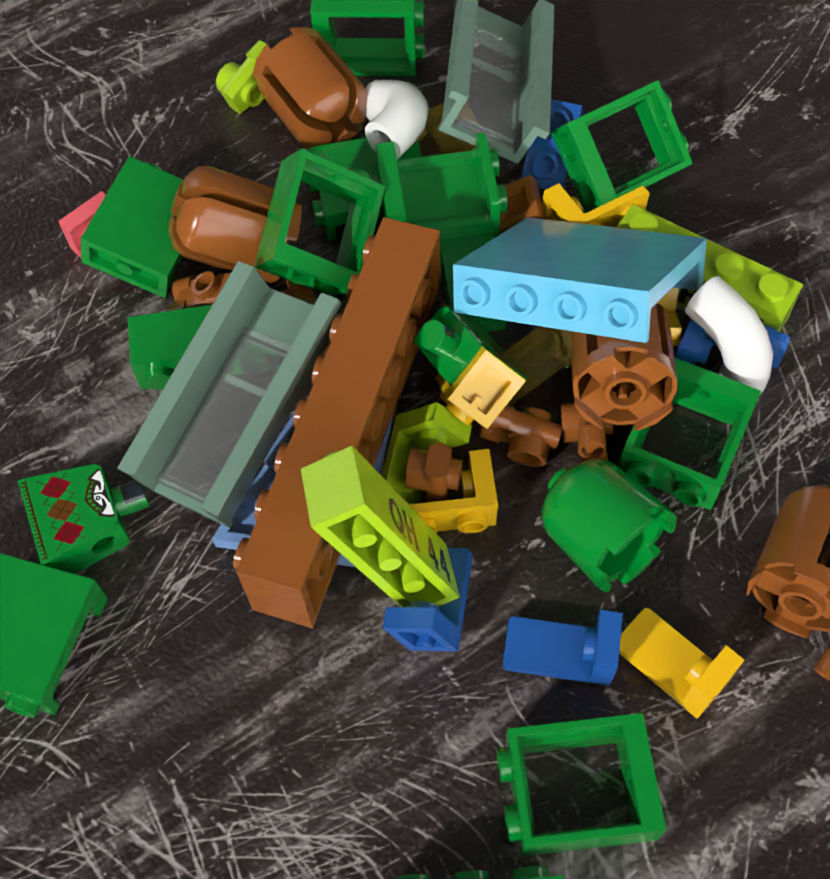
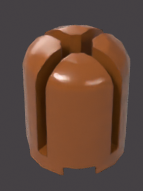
[253,26,368,149]
[169,165,302,283]
[571,304,678,431]
[746,484,830,638]

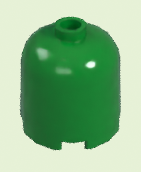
[542,459,677,593]

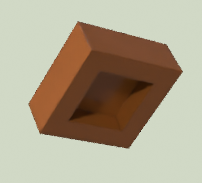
[499,175,546,233]

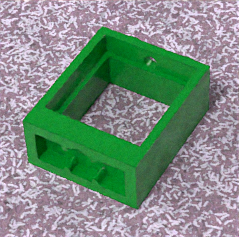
[310,0,425,76]
[550,80,693,213]
[254,149,385,299]
[618,357,761,510]
[496,713,667,857]

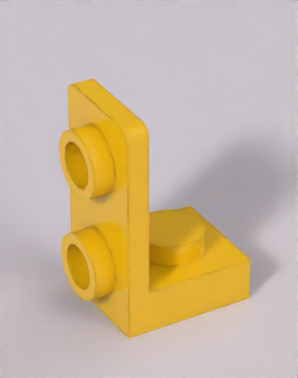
[542,183,650,228]
[435,346,526,429]
[409,449,498,533]
[619,608,745,719]

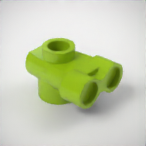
[216,40,267,114]

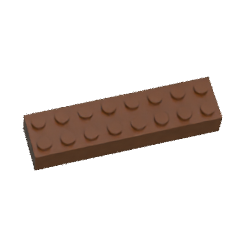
[234,217,441,628]

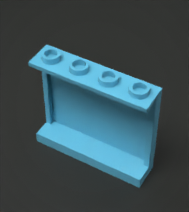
[453,217,707,343]

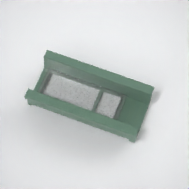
[439,0,554,164]
[117,261,341,529]

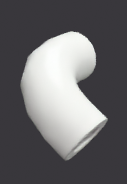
[365,80,429,159]
[685,276,773,396]

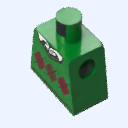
[414,305,528,386]
[18,464,150,574]

